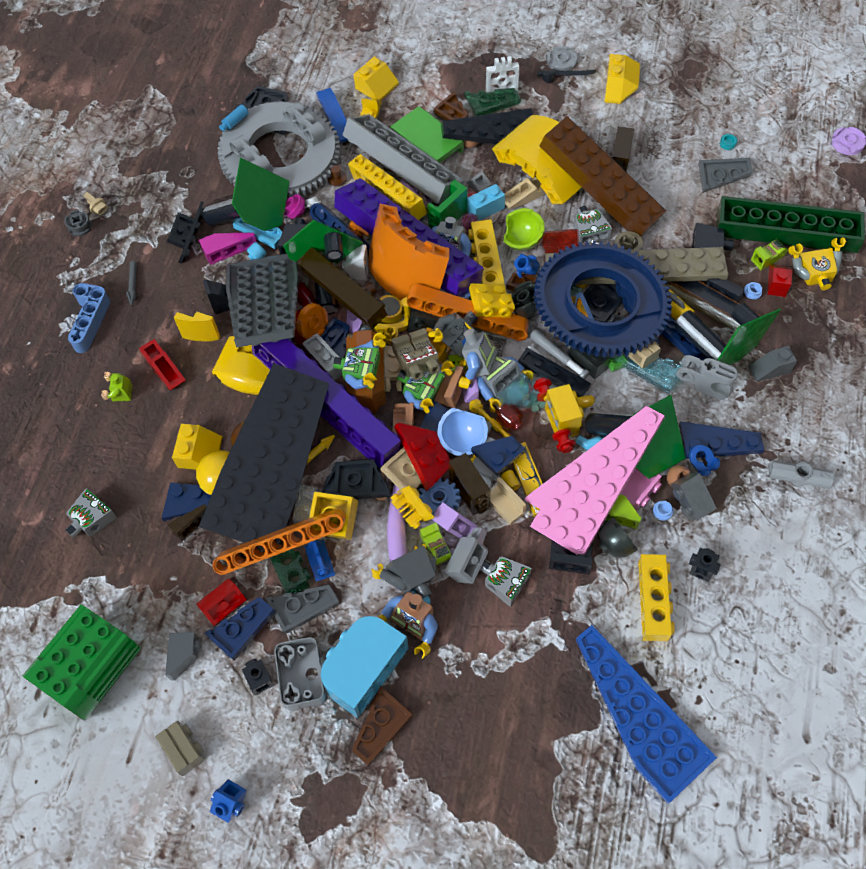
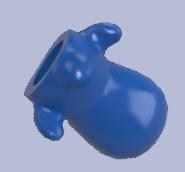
[514,254,540,278]

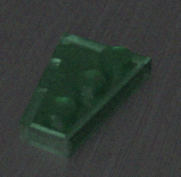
[464,88,521,116]

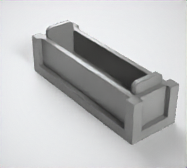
[302,333,343,381]

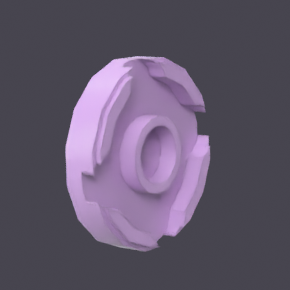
[832,127,866,155]

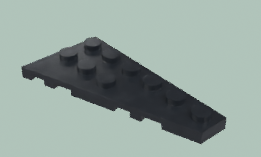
[441,108,533,144]

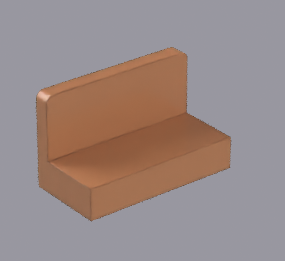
[435,366,466,408]

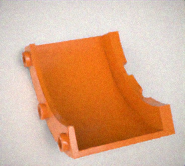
[368,203,449,300]

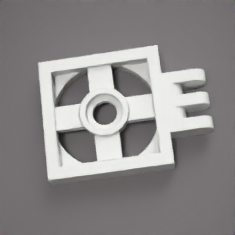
[486,56,519,96]

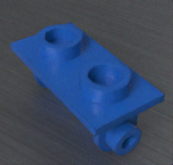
[305,539,335,582]

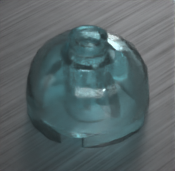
[497,373,533,409]

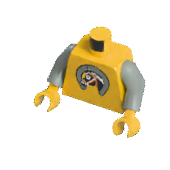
[788,238,846,291]

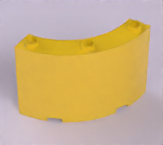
[492,115,582,204]

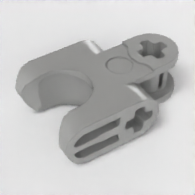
[676,355,737,400]

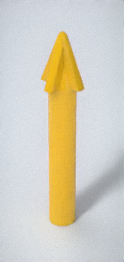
[306,435,335,465]

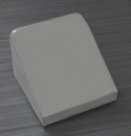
[466,171,492,193]

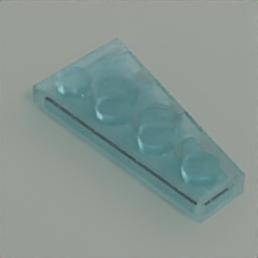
[610,354,683,394]

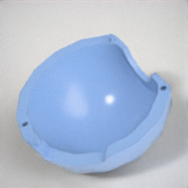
[438,408,488,456]

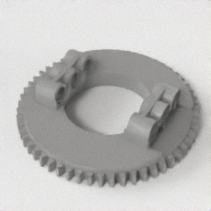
[218,101,340,199]

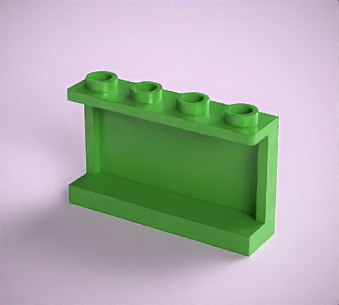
[390,106,464,163]

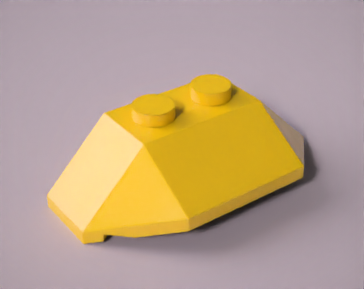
[604,54,640,104]

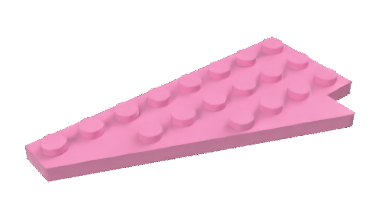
[524,406,665,555]

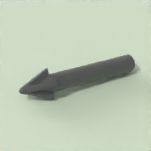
[126,261,138,305]

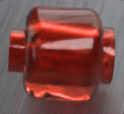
[496,403,524,431]

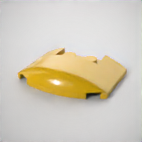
[212,336,270,395]

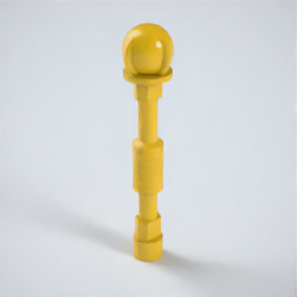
[469,399,511,438]

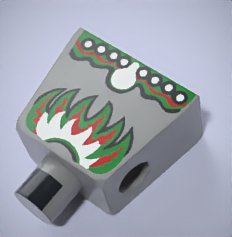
[574,206,612,245]
[65,488,117,538]
[480,557,532,607]

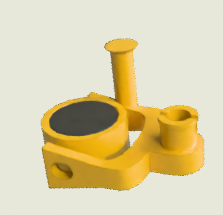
[373,295,411,345]

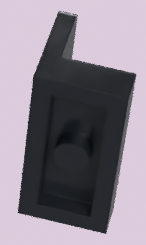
[706,278,745,303]

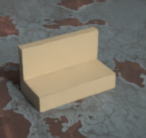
[490,477,526,526]

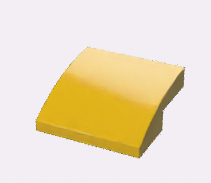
[174,312,221,341]

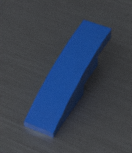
[316,88,348,143]

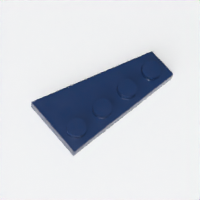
[679,421,764,459]

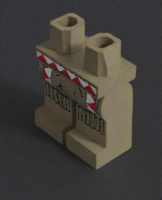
[391,328,440,381]

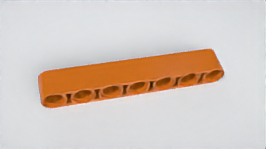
[406,284,529,341]
[212,509,346,575]

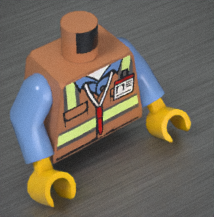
[377,592,438,658]

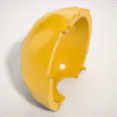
[196,450,230,495]

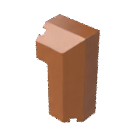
[346,330,386,414]

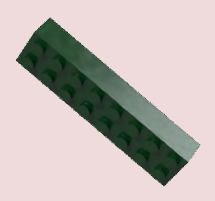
[716,196,865,253]

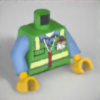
[333,332,386,390]
[397,361,455,413]

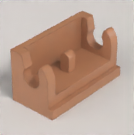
[392,403,414,445]

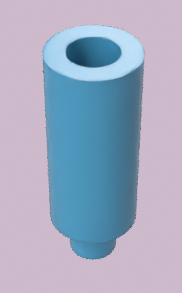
[219,105,249,131]

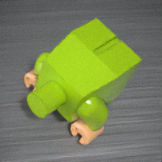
[101,372,133,401]

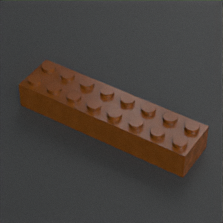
[539,116,666,237]

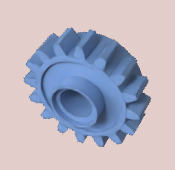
[419,478,461,515]

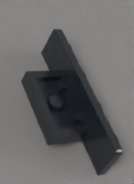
[167,201,204,264]

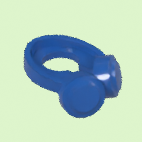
[689,445,720,476]

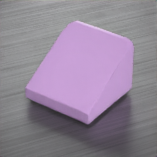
[462,377,479,403]

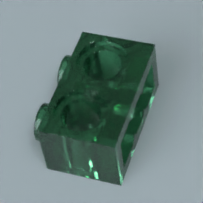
[270,549,311,594]

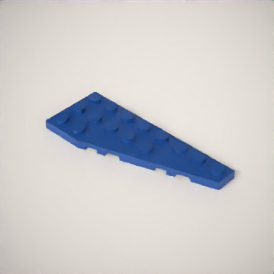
[576,625,717,804]

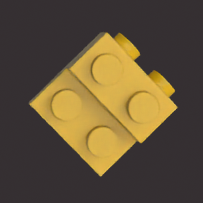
[469,283,515,318]

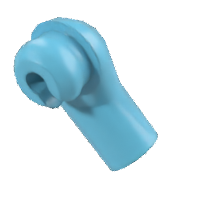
[575,435,604,450]

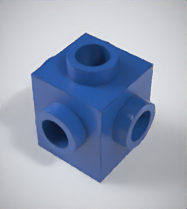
[209,779,247,823]

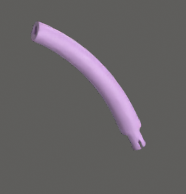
[387,485,408,590]

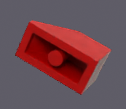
[767,264,792,297]

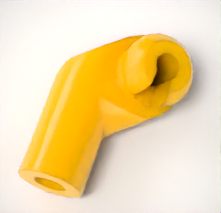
[577,395,595,409]

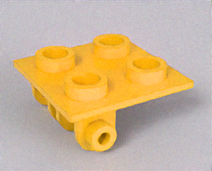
[390,485,434,529]

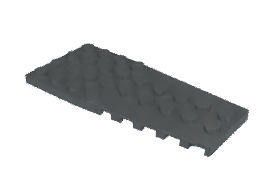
[226,254,299,347]

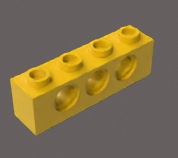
[638,554,675,641]

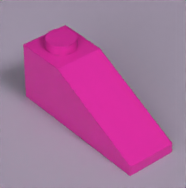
[199,233,256,265]

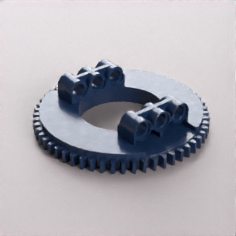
[534,241,672,358]

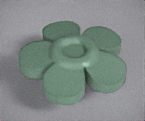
[525,393,546,413]

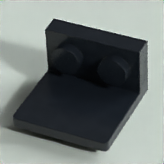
[549,540,593,575]

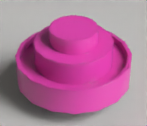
[284,194,305,219]

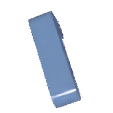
[68,283,110,353]

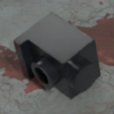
[242,659,274,696]

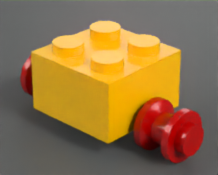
[533,378,584,453]

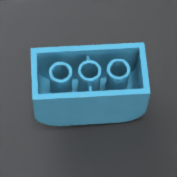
[321,616,409,718]

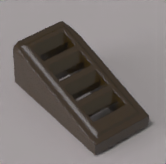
[168,504,207,541]

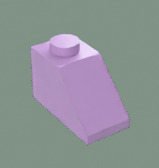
[432,502,477,538]

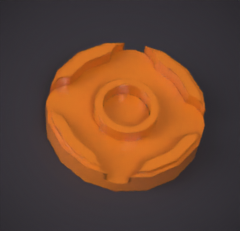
[296,303,328,339]

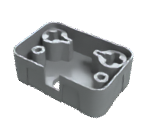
[274,637,326,711]

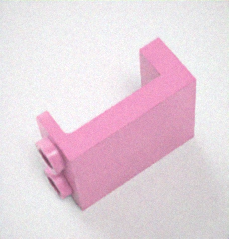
[621,468,662,511]

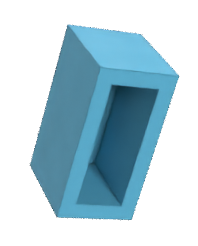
[467,184,505,221]

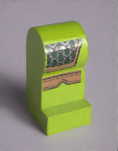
[751,240,788,270]
[420,523,451,565]

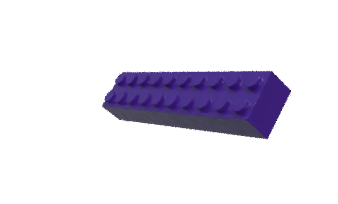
[334,178,484,297]
[251,338,401,471]

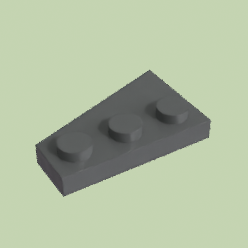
[265,585,340,635]

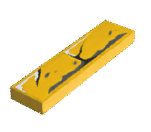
[512,442,543,517]

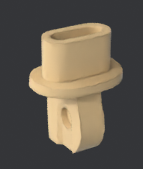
[84,192,108,215]

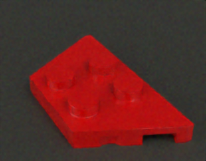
[394,423,451,491]

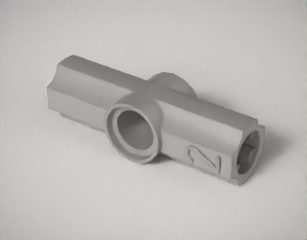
[769,460,834,489]

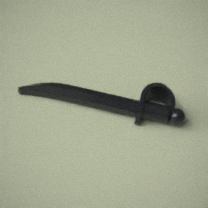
[537,68,596,83]

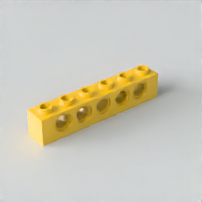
[348,154,427,220]
[468,219,505,285]

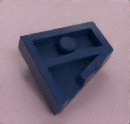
[320,317,350,358]
[471,436,526,476]

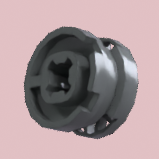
[64,210,92,236]

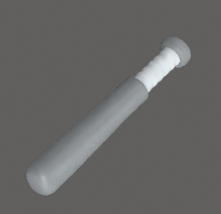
[529,329,590,379]

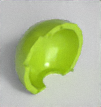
[503,208,545,251]

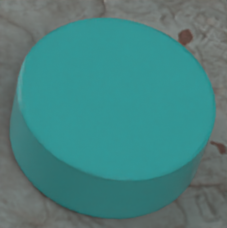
[720,134,738,150]

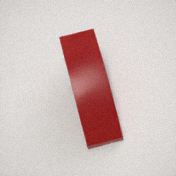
[139,339,186,391]

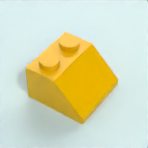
[353,56,399,101]
[172,424,223,470]

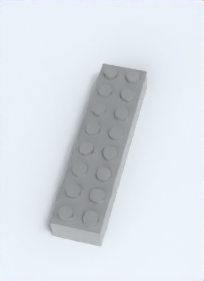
[343,114,465,204]

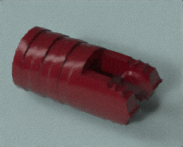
[297,282,316,307]

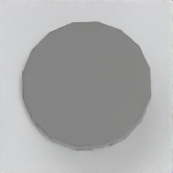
[546,46,578,71]

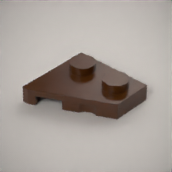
[434,91,468,121]

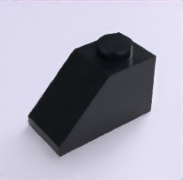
[203,280,230,315]

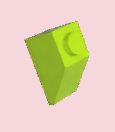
[605,494,641,529]

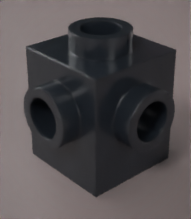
[689,548,721,582]

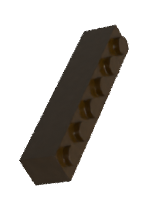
[296,247,388,329]

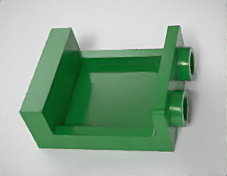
[427,179,468,229]

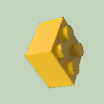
[309,492,358,540]

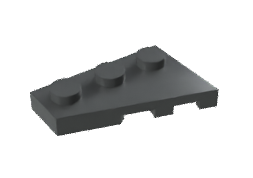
[698,158,752,193]

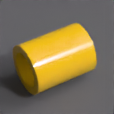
[501,470,521,491]

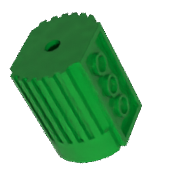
[22,604,141,721]

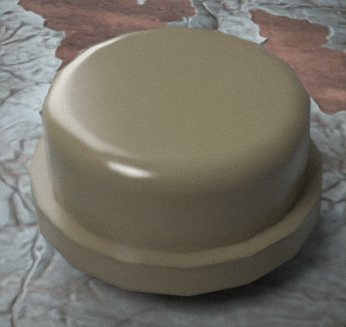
[614,231,643,251]

